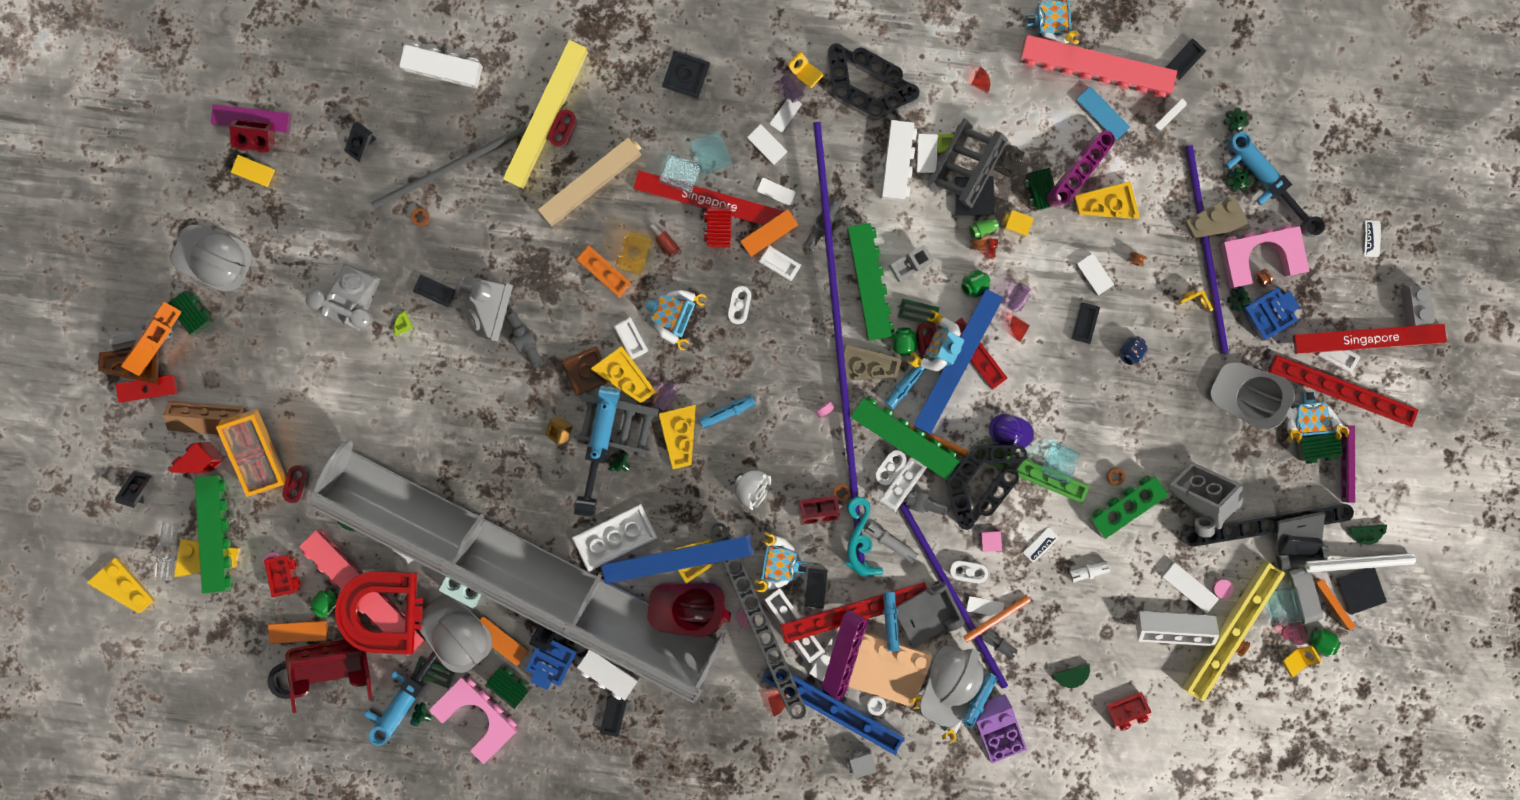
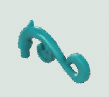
[844,496,883,577]

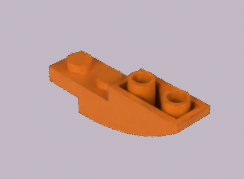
[121,301,181,376]

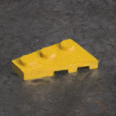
[590,346,656,404]

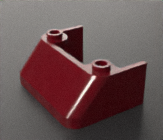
[285,639,372,713]

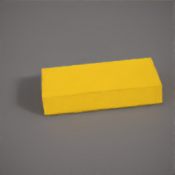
[231,155,275,187]

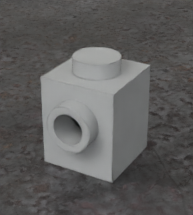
[847,750,877,779]

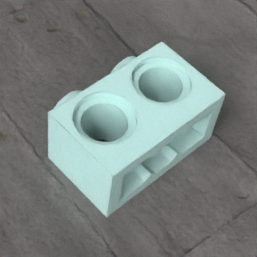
[439,577,482,608]

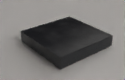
[662,50,711,100]
[955,176,994,216]
[1336,567,1387,615]

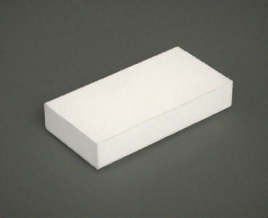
[1151,99,1187,133]
[747,124,788,166]
[917,134,938,174]
[759,245,801,281]
[1076,253,1114,296]
[614,317,648,360]
[1316,351,1361,373]

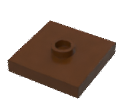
[561,346,609,396]

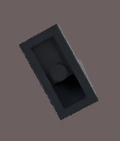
[344,121,377,162]
[115,470,152,508]

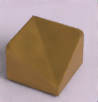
[546,417,572,445]

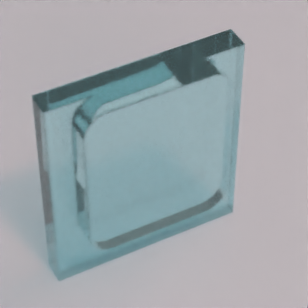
[691,131,733,175]
[659,154,702,193]
[1041,441,1080,484]
[1268,587,1305,625]

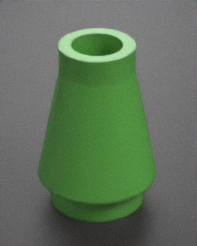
[969,218,999,240]

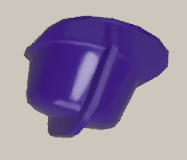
[989,414,1034,448]

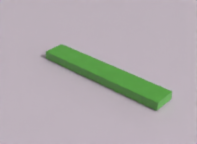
[977,441,1090,504]

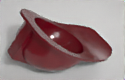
[647,583,731,637]

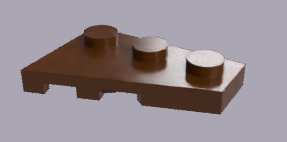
[98,349,159,385]

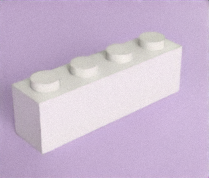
[399,43,483,89]
[881,120,917,202]
[761,588,825,663]
[1135,611,1219,646]

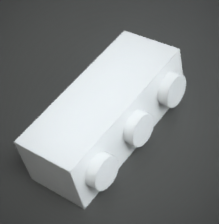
[577,650,639,700]

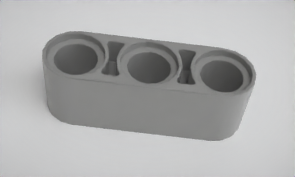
[1287,566,1323,624]

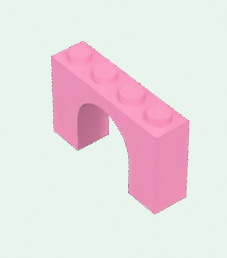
[1219,224,1309,289]
[429,675,519,764]

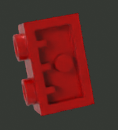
[264,554,301,598]
[1106,692,1152,731]

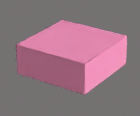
[981,531,1002,552]

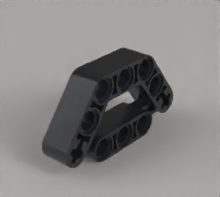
[827,43,920,120]
[946,443,1027,530]

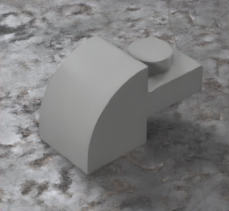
[889,245,934,282]

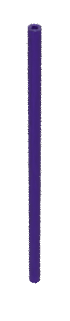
[1185,145,1229,354]
[899,503,1008,689]

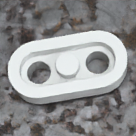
[728,286,751,325]
[875,450,906,485]
[949,560,988,583]

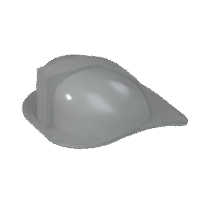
[172,225,252,291]
[1211,362,1295,429]
[417,595,492,673]
[920,646,984,728]

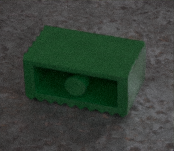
[1023,168,1055,212]
[168,290,213,335]
[1296,432,1343,464]
[485,665,531,709]

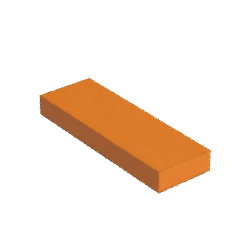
[740,209,799,257]
[576,245,632,297]
[1313,577,1355,631]
[480,616,529,666]
[268,620,328,644]

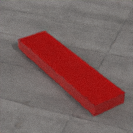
[955,317,1008,390]

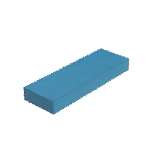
[1075,86,1130,141]

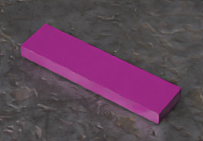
[211,104,291,133]
[1341,425,1355,503]

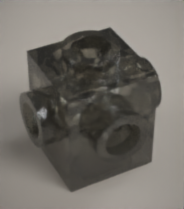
[993,144,1025,178]

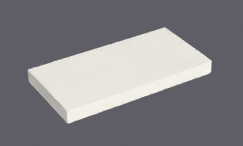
[572,504,658,572]

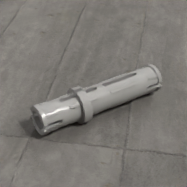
[864,522,918,564]

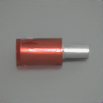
[649,224,680,258]

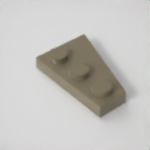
[1184,195,1251,239]
[836,344,902,382]

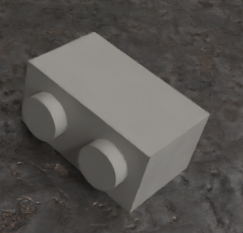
[1401,284,1435,326]

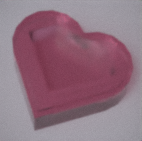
[1281,621,1307,645]

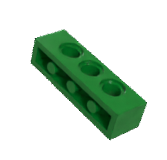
[1089,475,1169,539]

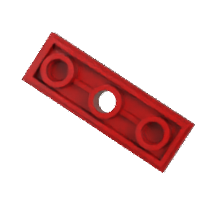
[115,375,177,403]

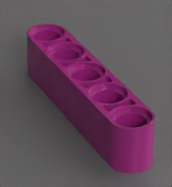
[1047,130,1115,208]
[822,610,868,700]

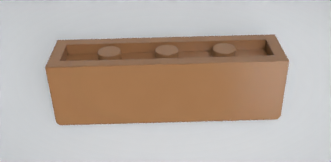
[163,401,246,435]

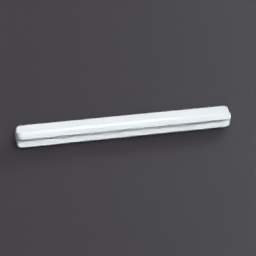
[1305,553,1416,573]

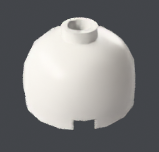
[735,470,771,510]

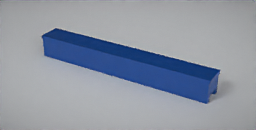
[914,289,1004,434]
[601,534,754,584]
[762,661,905,755]

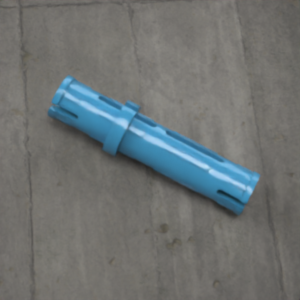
[884,357,926,409]
[699,394,756,429]
[882,592,900,652]
[962,673,998,728]

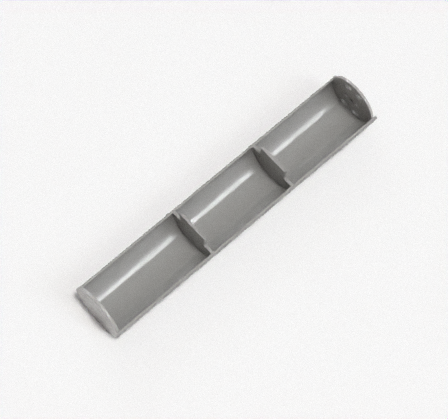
[310,440,726,703]

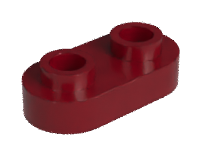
[548,110,576,147]
[916,322,937,358]
[282,465,309,503]

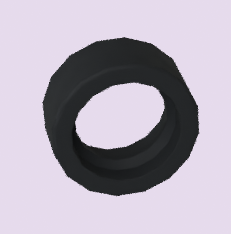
[267,661,290,699]

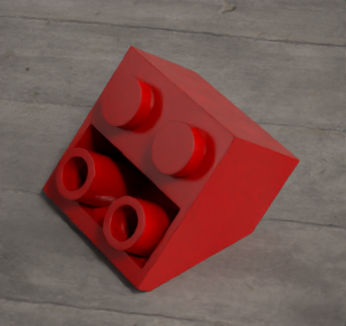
[169,442,225,473]

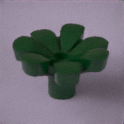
[1224,108,1249,133]
[1226,167,1252,192]
[1227,286,1250,311]
[608,450,630,472]
[410,702,432,726]

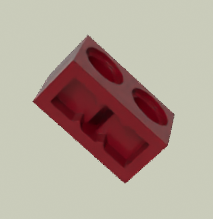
[229,118,275,153]
[798,495,840,525]

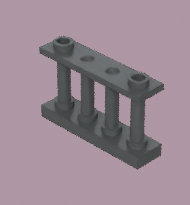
[927,118,1008,208]
[574,393,660,457]

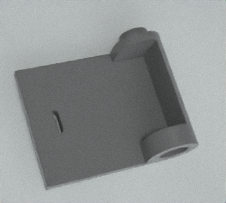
[1275,512,1330,570]
[896,581,965,648]

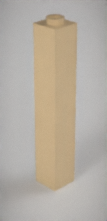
[538,138,642,226]

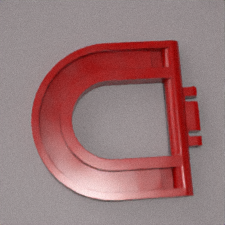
[335,571,423,655]

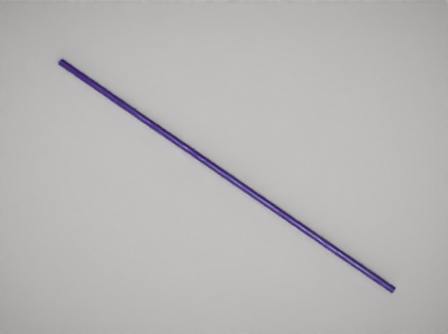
[813,122,865,563]

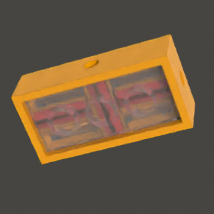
[216,408,287,497]

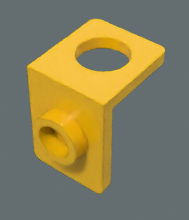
[787,51,823,88]
[1176,290,1213,312]
[1282,646,1322,677]

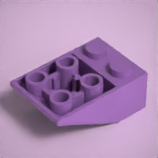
[975,694,1027,764]

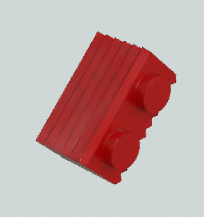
[704,206,732,247]

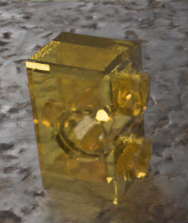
[616,231,653,276]

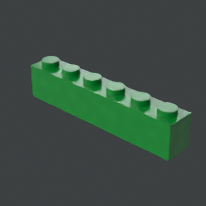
[847,223,894,341]
[850,396,960,480]
[195,475,233,594]

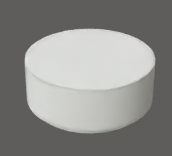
[866,695,886,716]

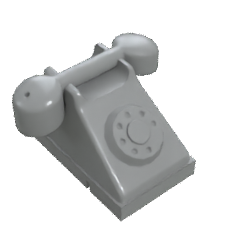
[306,263,381,331]
[455,277,513,342]
[1170,462,1243,537]

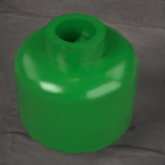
[961,270,991,298]
[892,327,917,357]
[310,590,338,619]
[1309,628,1341,657]

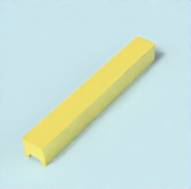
[503,40,588,189]
[1182,560,1285,702]

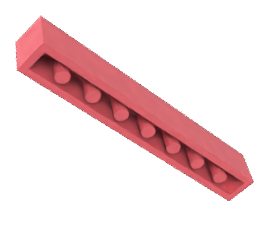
[1019,35,1177,98]
[299,529,426,656]

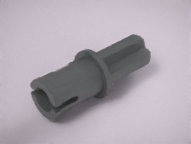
[981,629,1018,660]

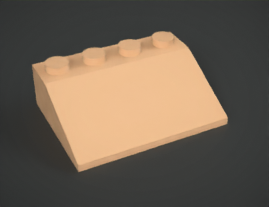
[848,632,933,707]

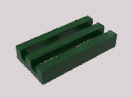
[898,299,940,326]
[412,656,455,688]

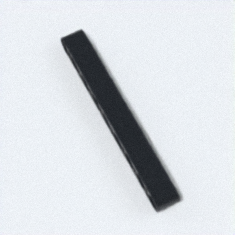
[1180,503,1354,547]

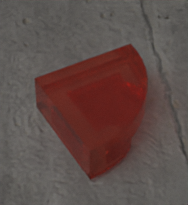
[971,67,991,93]
[987,238,998,260]
[1010,316,1030,342]
[768,693,787,716]

